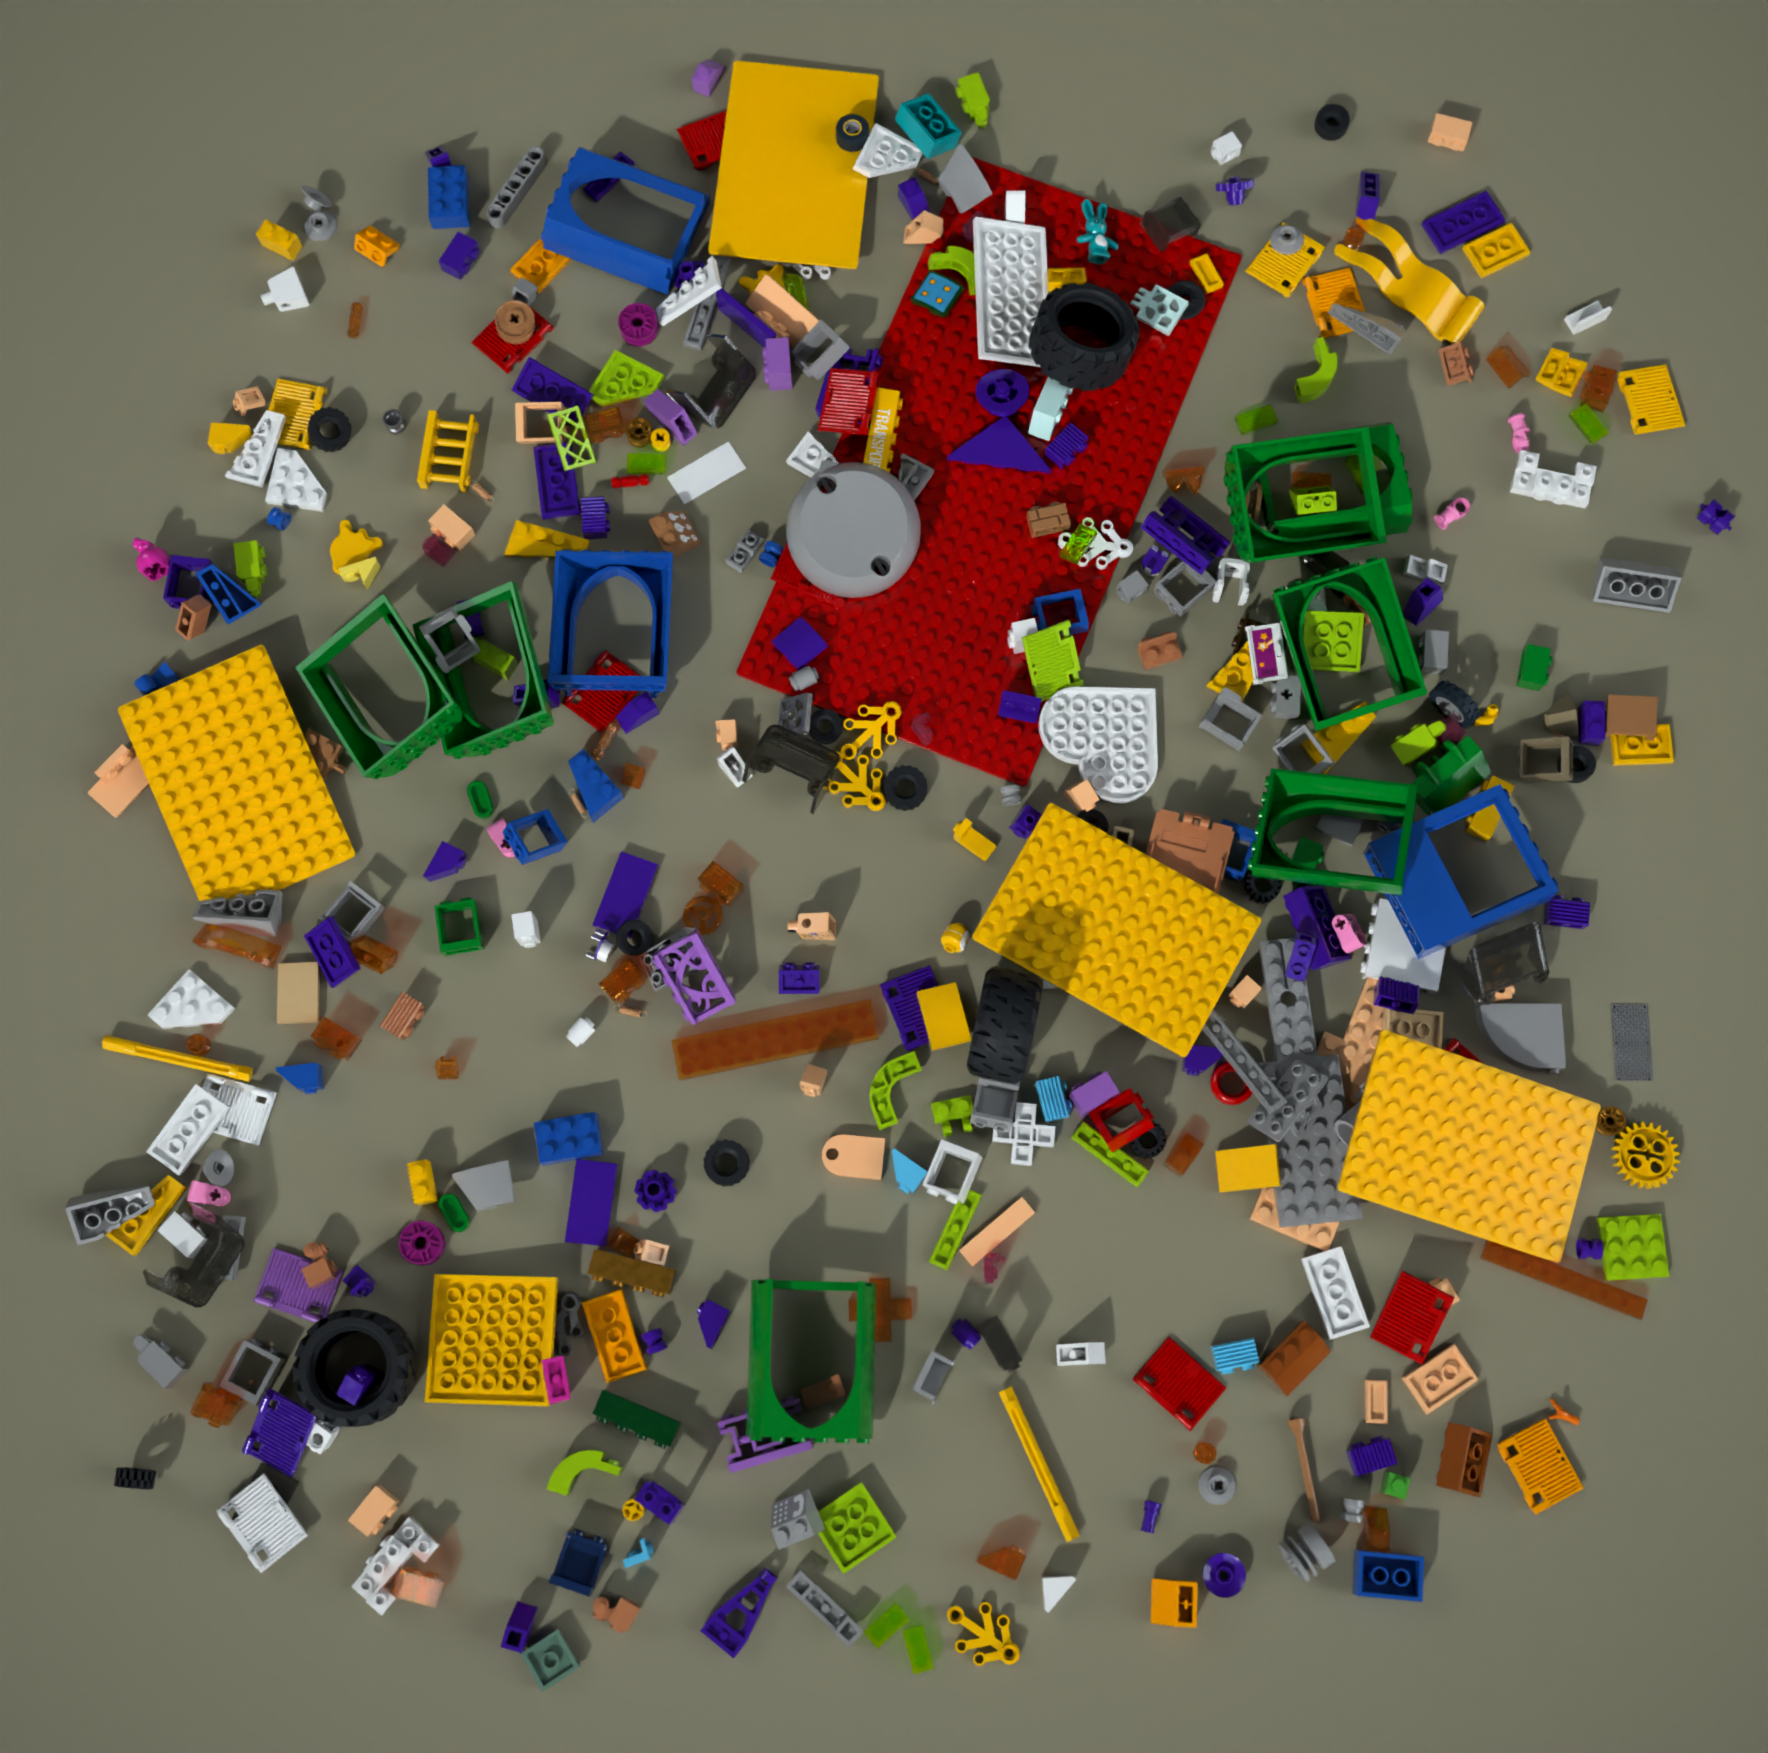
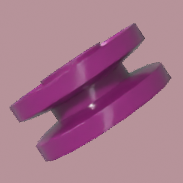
[618,303,659,347]
[398,1220,446,1266]

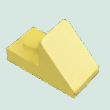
[338,557,381,589]

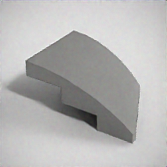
[938,144,992,213]
[452,1160,516,1211]

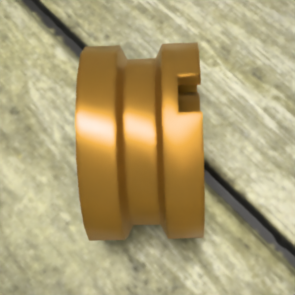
[625,417,653,448]
[1595,1106,1626,1136]

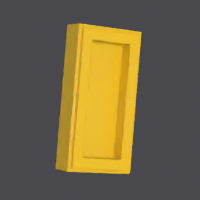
[1190,253,1224,294]

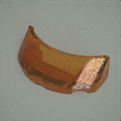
[192,923,281,969]

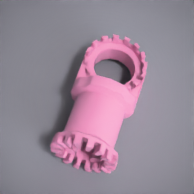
[1507,413,1530,453]
[1434,497,1470,530]

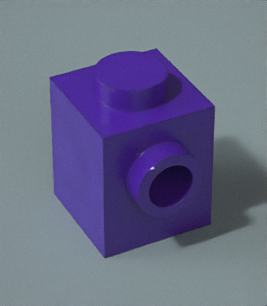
[1009,804,1042,839]

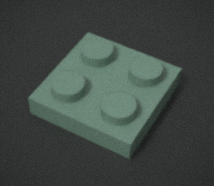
[521,1629,581,1692]

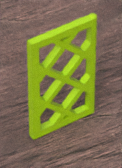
[547,405,596,471]

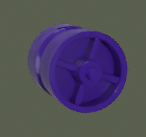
[1697,499,1735,535]

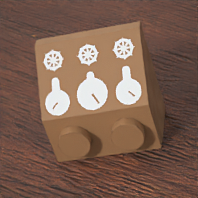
[648,511,702,558]

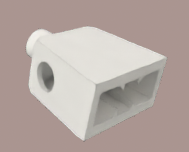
[261,267,310,311]

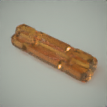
[347,302,362,339]
[592,723,619,759]

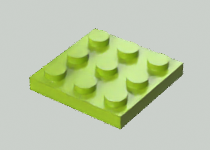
[1303,610,1364,672]
[1597,1214,1670,1281]
[818,1482,897,1574]

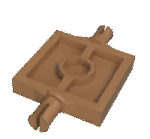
[304,728,348,782]

